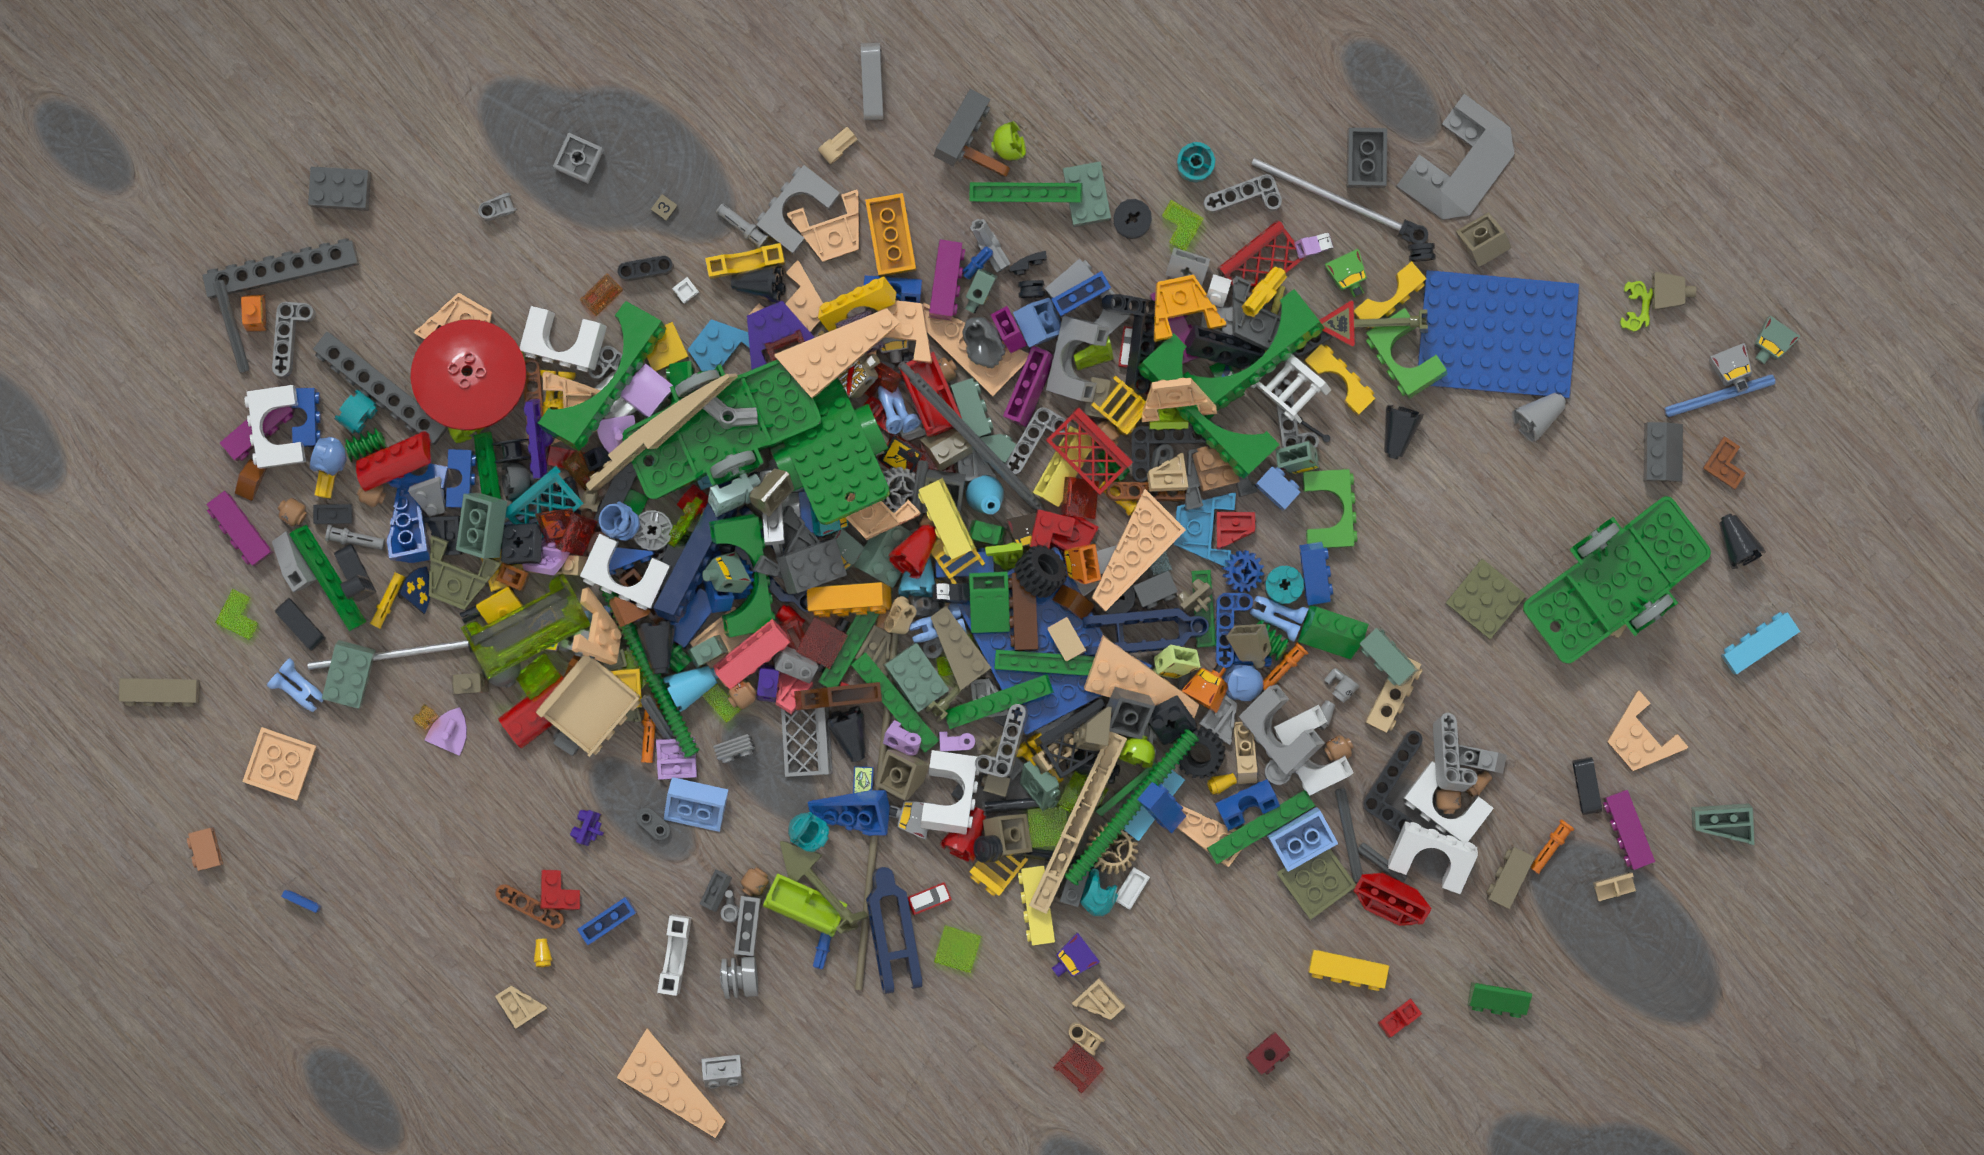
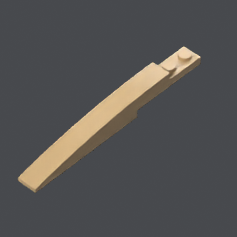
[586,374,738,491]
[1029,731,1127,914]

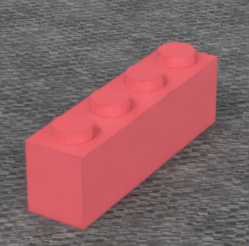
[713,619,790,689]

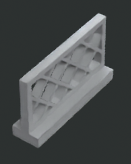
[760,470,785,557]
[781,707,833,777]

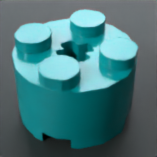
[1176,142,1215,183]
[334,390,378,434]
[1265,566,1304,604]

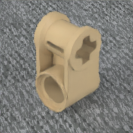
[884,596,917,634]
[1068,1022,1105,1055]

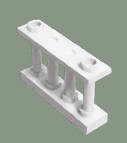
[1251,354,1331,424]

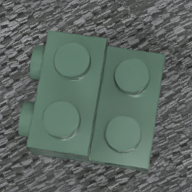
[1020,761,1060,811]

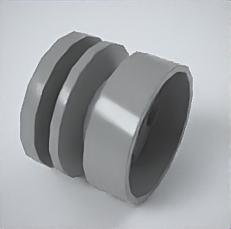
[633,510,675,552]
[720,956,758,999]

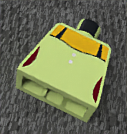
[1153,645,1200,678]

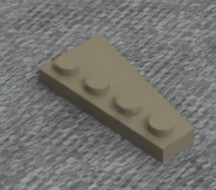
[931,606,991,691]

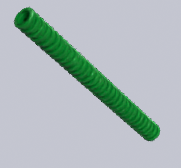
[599,586,700,758]
[1065,729,1199,886]

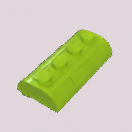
[762,873,848,937]

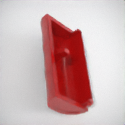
[899,352,962,437]
[356,431,431,492]
[498,672,564,749]

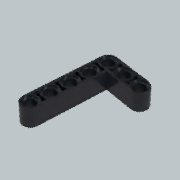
[1102,294,1155,393]
[1131,425,1224,482]
[334,544,376,602]
[1362,731,1423,832]

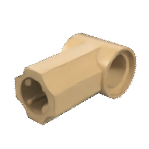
[818,127,858,164]

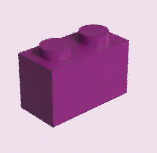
[991,306,1027,354]

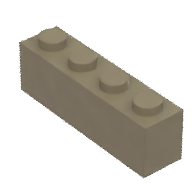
[119,678,200,707]

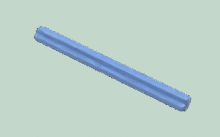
[1665,375,1775,417]

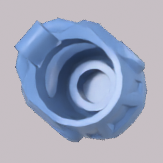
[309,437,347,476]
[599,501,640,541]
[1222,665,1263,701]

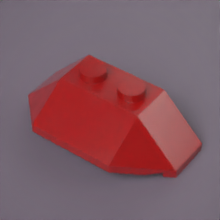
[1354,873,1432,926]

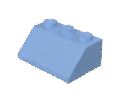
[664,777,728,832]
[1267,807,1338,872]

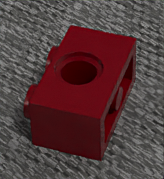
[1246,1031,1291,1075]

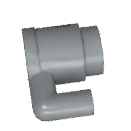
[1324,668,1360,703]
[721,890,739,923]

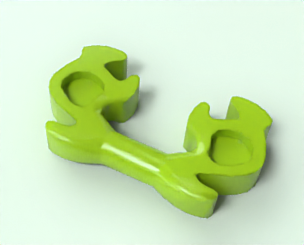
[1620,281,1653,332]

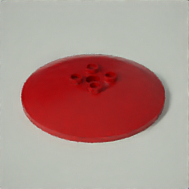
[410,319,526,431]

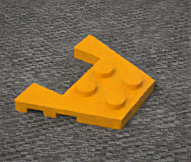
[1154,274,1226,341]

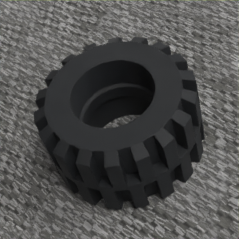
[1014,545,1067,598]
[1179,727,1226,779]

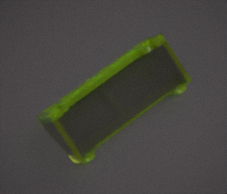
[460,574,591,679]

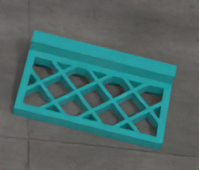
[505,466,584,538]

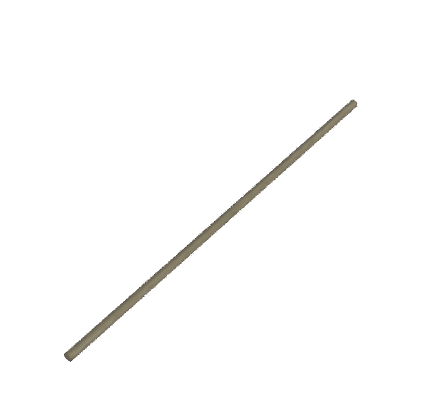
[855,607,900,990]

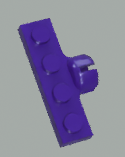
[524,399,555,478]

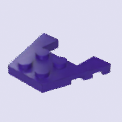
[747,300,815,370]

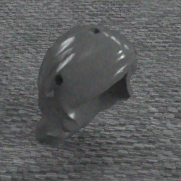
[962,317,1006,369]

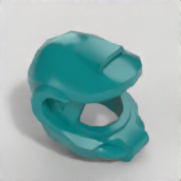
[788,812,829,852]
[1080,868,1118,917]

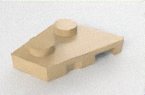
[1147,453,1188,491]
[1072,978,1125,1020]
[495,986,547,1029]

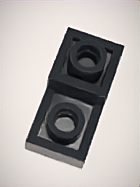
[1009,251,1047,276]

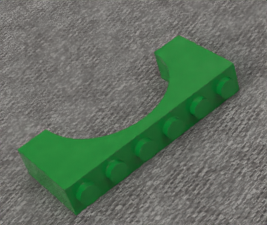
[709,514,775,637]

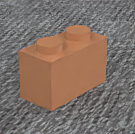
[187,827,223,871]

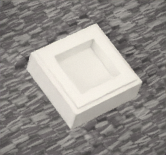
[672,277,699,304]

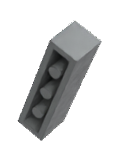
[934,89,991,167]

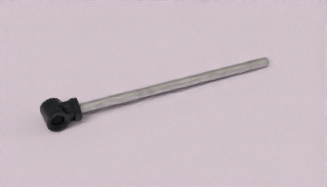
[1251,158,1429,244]
[308,631,499,670]

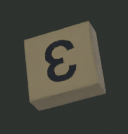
[651,194,678,221]

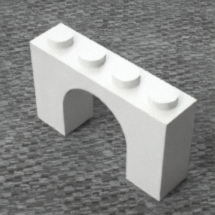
[520,306,607,372]
[245,385,306,469]
[580,534,671,610]
[1274,705,1354,796]
[921,750,979,834]
[1403,761,1494,843]
[1388,821,1478,894]
[657,914,692,996]

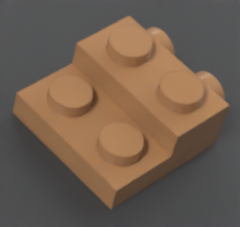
[1192,446,1240,492]

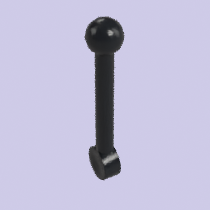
[1297,417,1330,442]

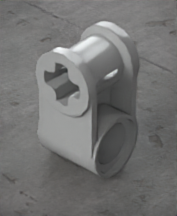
[478,193,517,221]

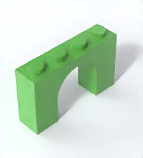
[1366,308,1448,399]
[1302,469,1357,548]

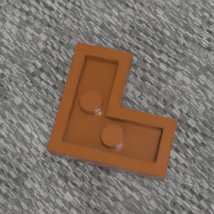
[1702,436,1746,490]

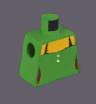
[1324,249,1367,298]

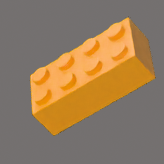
[865,193,916,277]
[807,582,892,618]

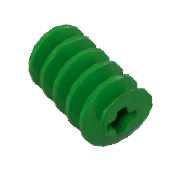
[345,428,387,462]
[1257,620,1289,661]

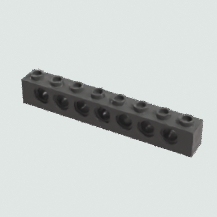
[202,238,359,299]
[313,331,448,445]

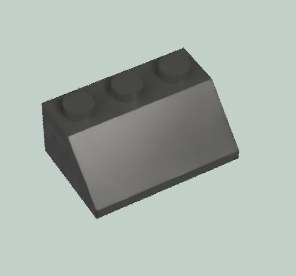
[1643,422,1683,482]

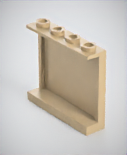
[536,655,640,757]

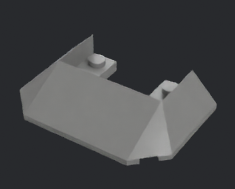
[1397,94,1515,220]

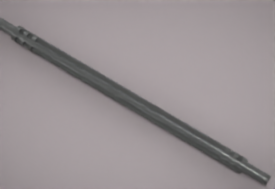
[898,361,1048,512]

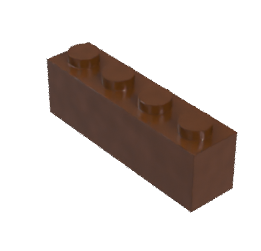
[1008,573,1038,651]

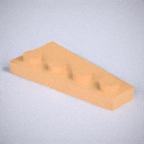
[1177,806,1241,867]

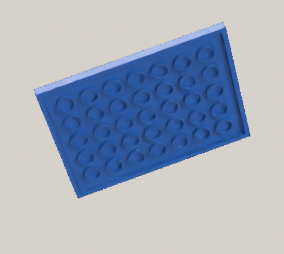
[1418,270,1579,398]
[957,547,1103,735]

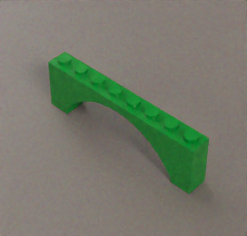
[1183,289,1325,420]
[538,301,666,451]
[1138,333,1280,479]

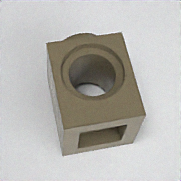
[981,774,1011,797]

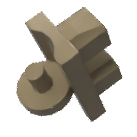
[578,488,602,520]
[1177,579,1214,614]
[977,735,1012,767]

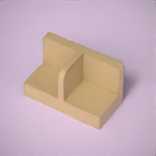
[1048,617,1086,661]
[1593,872,1636,901]

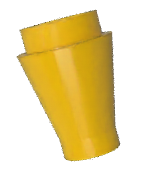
[1207,773,1237,795]
[534,939,553,967]

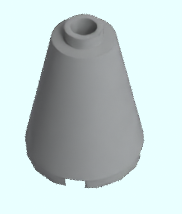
[1512,393,1566,442]

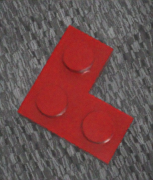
[1029,509,1076,549]
[540,870,580,910]

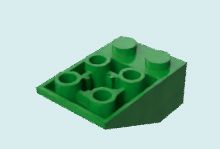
[969,572,1010,633]

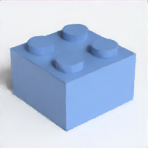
[1013,298,1061,347]
[1254,467,1300,511]

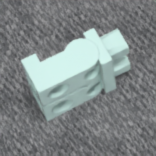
[708,474,761,517]

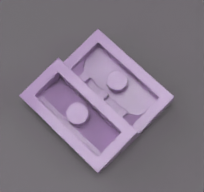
[620,364,673,418]
[522,537,573,576]
[656,737,697,779]

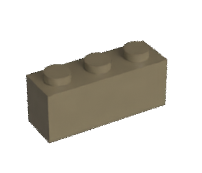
[1486,847,1535,909]

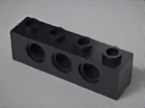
[1185,325,1265,370]

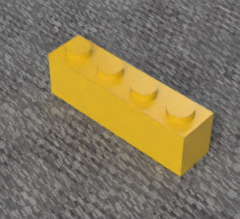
[1308,949,1389,991]

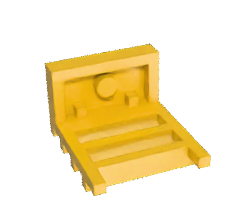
[1091,376,1146,435]
[931,537,985,584]
[969,855,1028,896]

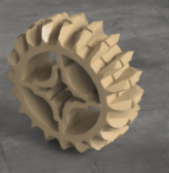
[1086,823,1138,875]

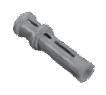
[716,203,770,248]
[325,525,385,550]

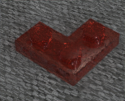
[864,362,902,398]

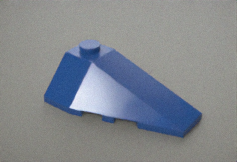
[387,486,430,563]
[808,790,890,836]

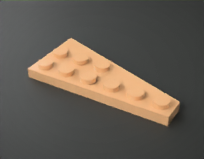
[922,303,1029,397]
[774,308,900,399]
[1091,489,1186,611]
[1084,635,1199,718]
[617,1028,726,1138]

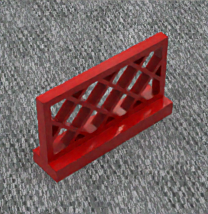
[1217,221,1306,300]
[1045,408,1133,495]

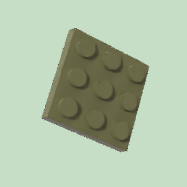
[1445,559,1526,640]
[1276,849,1356,920]

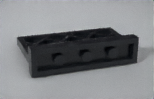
[1034,699,1122,778]

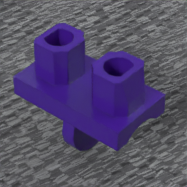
[570,810,604,846]

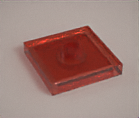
[1061,477,1099,519]
[796,617,848,669]

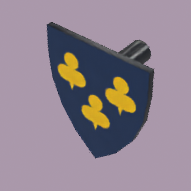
[398,566,430,614]

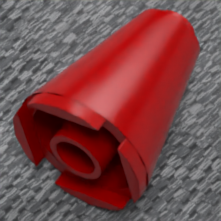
[888,525,937,579]
[940,807,986,862]

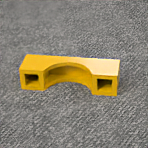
[705,243,785,279]
[1354,261,1426,330]
[818,276,896,332]
[1304,344,1375,416]

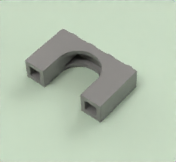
[756,165,840,255]
[1045,259,1130,336]
[1046,316,1110,402]
[1239,685,1325,775]

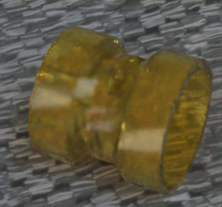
[412,704,439,730]

